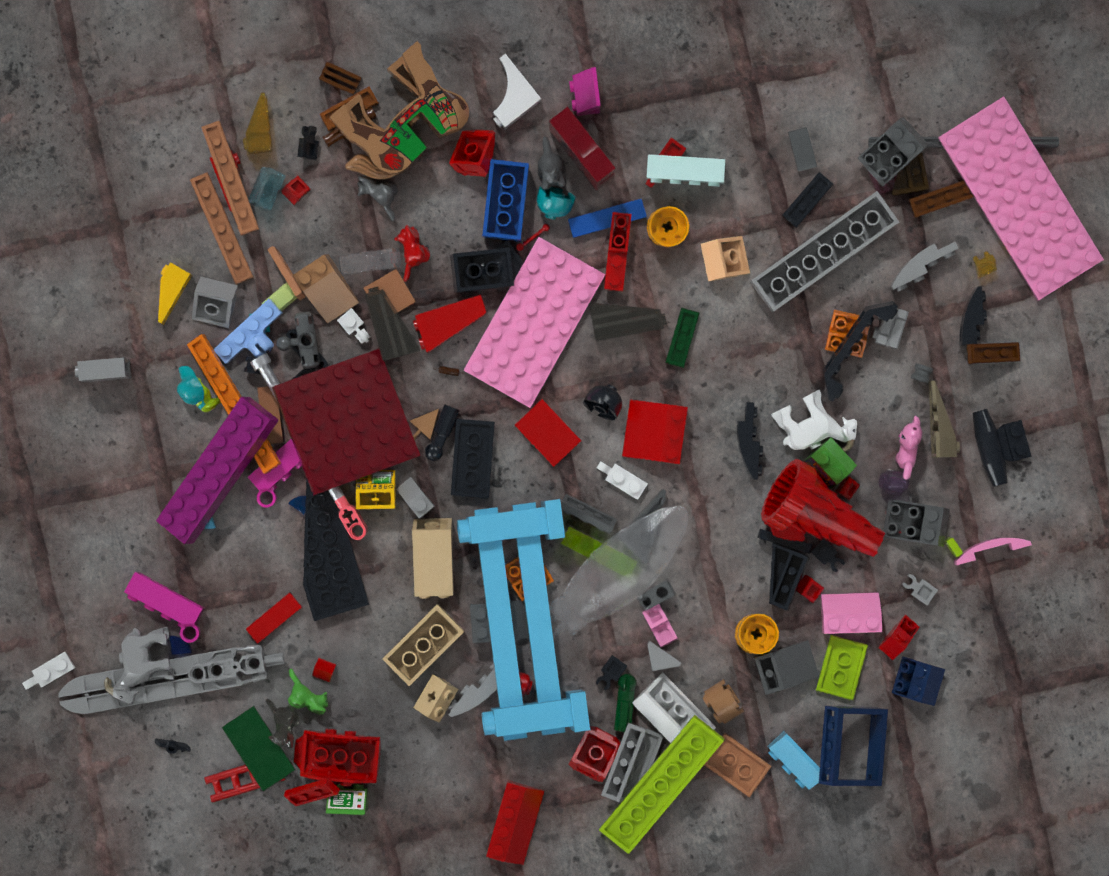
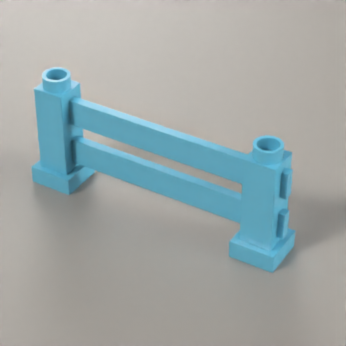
[457,499,590,741]

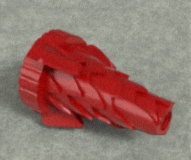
[761,459,885,557]

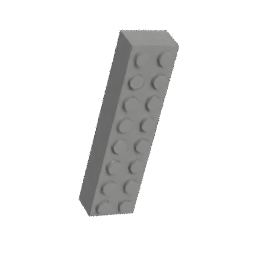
[750,191,899,313]

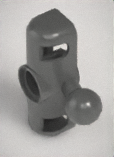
[277,312,320,369]

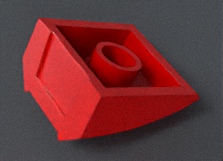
[449,129,495,178]
[568,726,621,782]

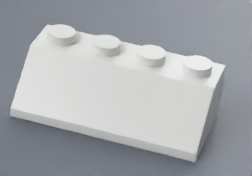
[632,672,716,743]

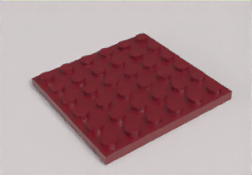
[272,349,420,496]

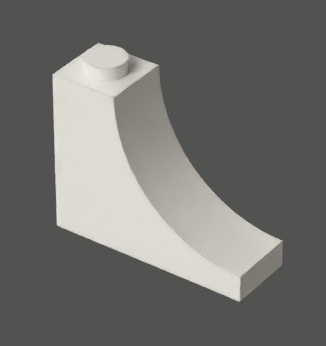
[493,54,541,130]

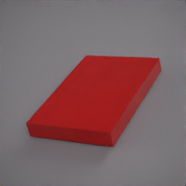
[515,399,581,467]

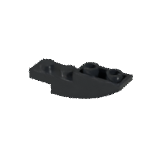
[959,286,987,365]
[737,402,763,480]

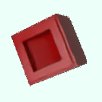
[281,176,311,205]
[797,575,824,603]

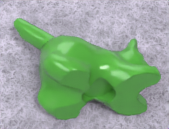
[288,669,328,715]

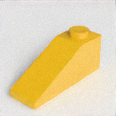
[158,262,192,325]

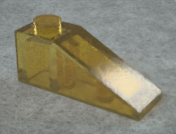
[243,92,272,154]

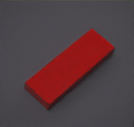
[246,592,302,644]
[284,778,340,806]

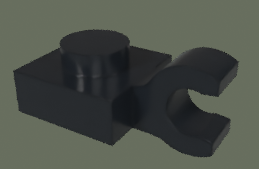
[297,126,319,160]

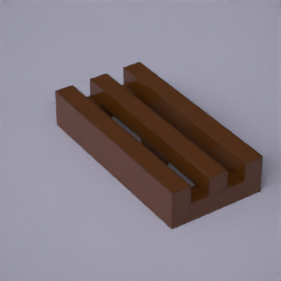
[319,62,362,95]

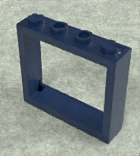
[819,706,888,786]

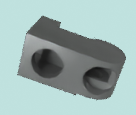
[637,579,676,611]

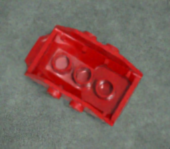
[294,729,381,786]

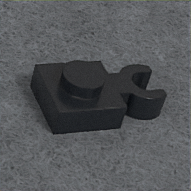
[811,538,845,572]
[596,655,627,690]

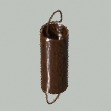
[433,366,465,376]

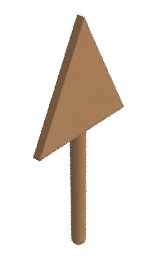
[410,409,439,440]

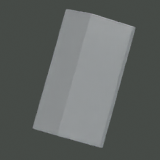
[601,723,663,802]

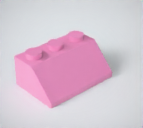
[821,593,882,634]

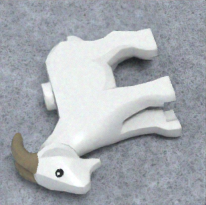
[771,390,857,452]

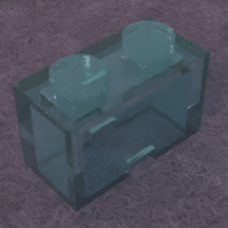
[248,167,286,211]

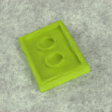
[816,635,868,700]

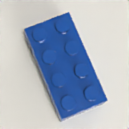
[482,159,529,242]

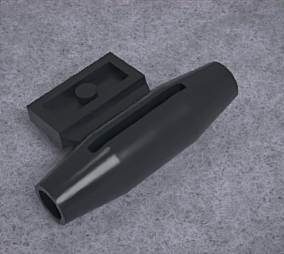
[972,409,1032,487]

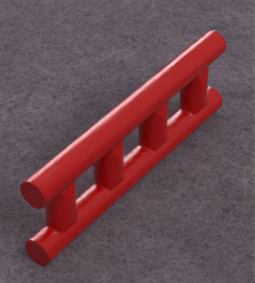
[204,764,286,803]

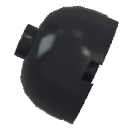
[583,384,622,421]

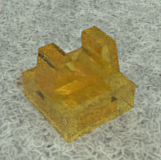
[973,251,997,278]

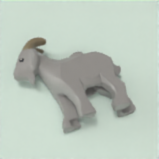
[104,627,175,704]

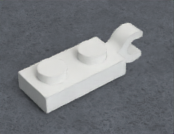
[597,461,648,500]
[22,651,76,690]

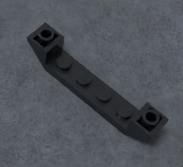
[823,301,898,402]

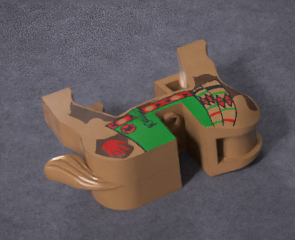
[329,41,469,179]

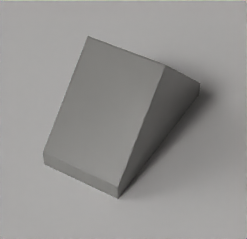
[647,640,681,671]

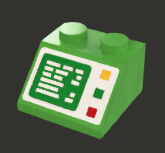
[326,783,368,815]

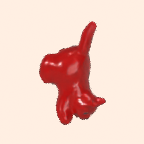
[394,225,430,282]

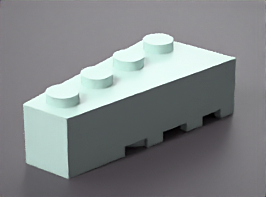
[647,154,725,187]

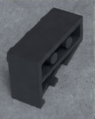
[769,543,810,611]

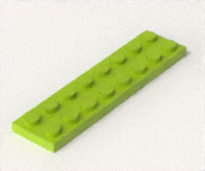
[599,714,725,854]

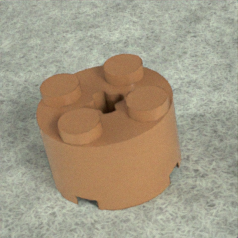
[703,679,744,724]

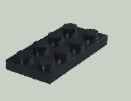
[451,419,495,498]

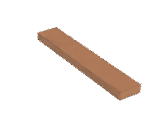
[201,121,259,236]
[190,172,254,285]

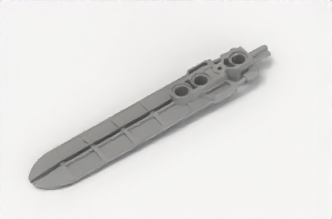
[58,645,285,714]

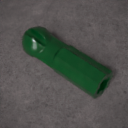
[614,674,637,732]

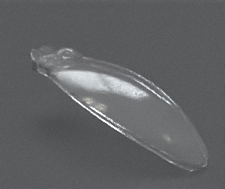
[549,506,689,637]

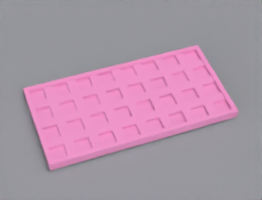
[463,237,605,408]

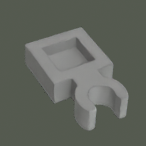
[902,574,938,605]

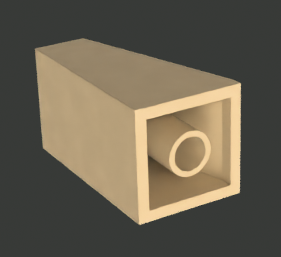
[412,518,454,599]

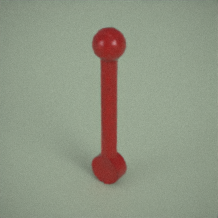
[516,224,550,251]

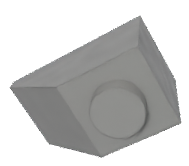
[396,477,435,519]

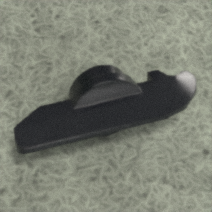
[155,738,191,754]

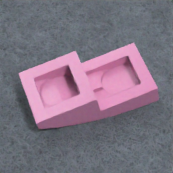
[642,604,678,648]

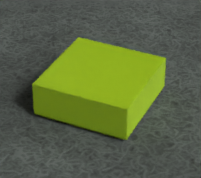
[945,537,963,557]

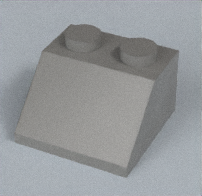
[192,277,238,328]

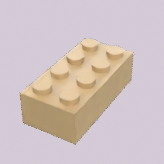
[383,604,465,686]

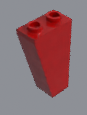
[413,295,487,353]

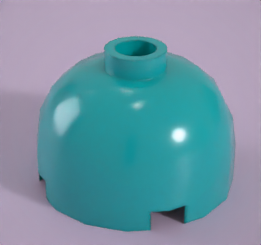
[536,186,576,220]

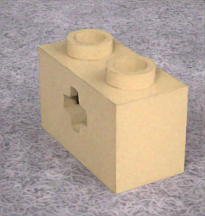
[413,674,459,722]

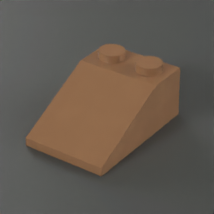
[293,254,359,324]

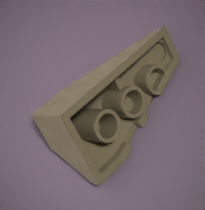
[929,381,960,458]

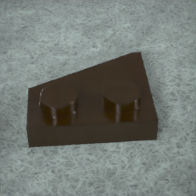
[892,152,929,196]

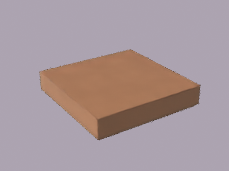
[363,269,416,321]

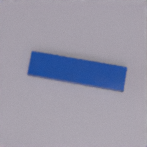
[568,198,647,238]

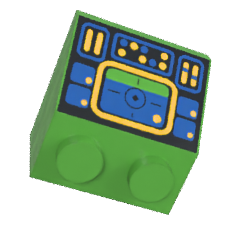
[804,437,857,489]

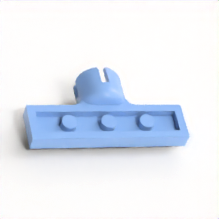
[214,299,283,364]

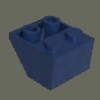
[892,656,945,706]

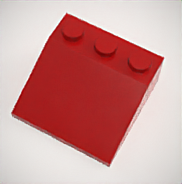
[622,400,688,464]

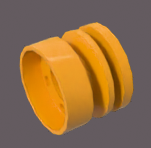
[646,206,689,247]
[735,614,779,654]

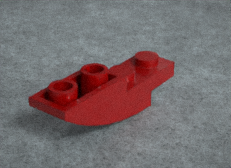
[604,212,632,292]

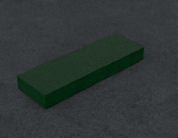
[665,308,700,368]

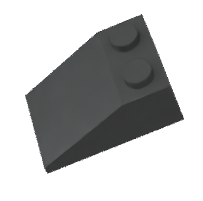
[470,600,529,643]

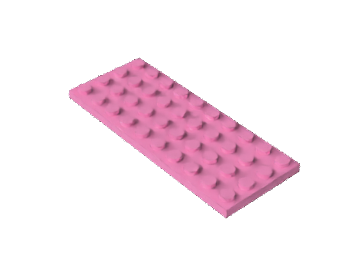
[938,97,1104,300]

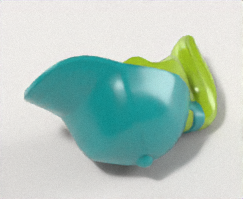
[177,366,221,412]

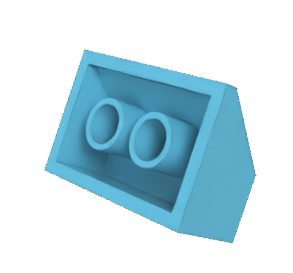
[767,731,820,789]

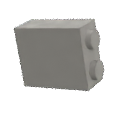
[75,357,131,382]

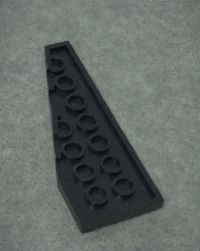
[303,478,370,621]

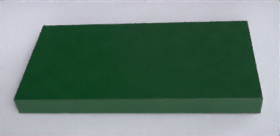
[222,706,296,792]

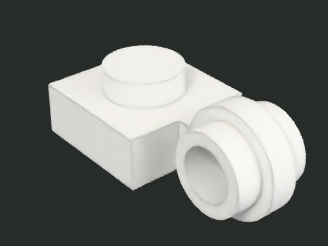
[337,308,371,344]

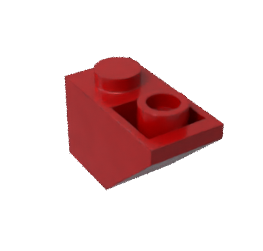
[878,614,920,660]

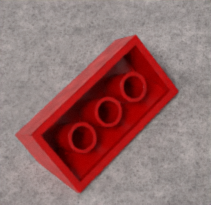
[486,780,544,865]

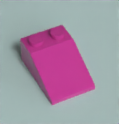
[569,67,601,116]

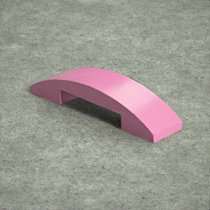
[954,537,1032,565]

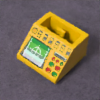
[356,470,396,509]

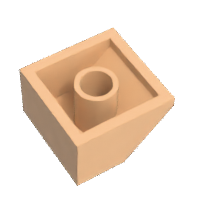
[701,236,750,281]

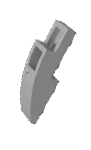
[890,242,958,292]
[448,662,497,717]

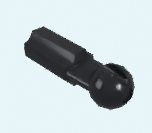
[425,404,459,461]

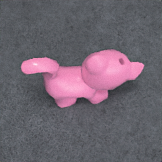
[895,416,923,480]

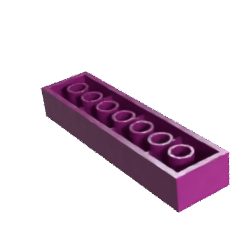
[156,397,279,544]

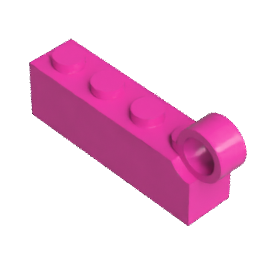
[248,439,302,508]
[124,571,205,643]

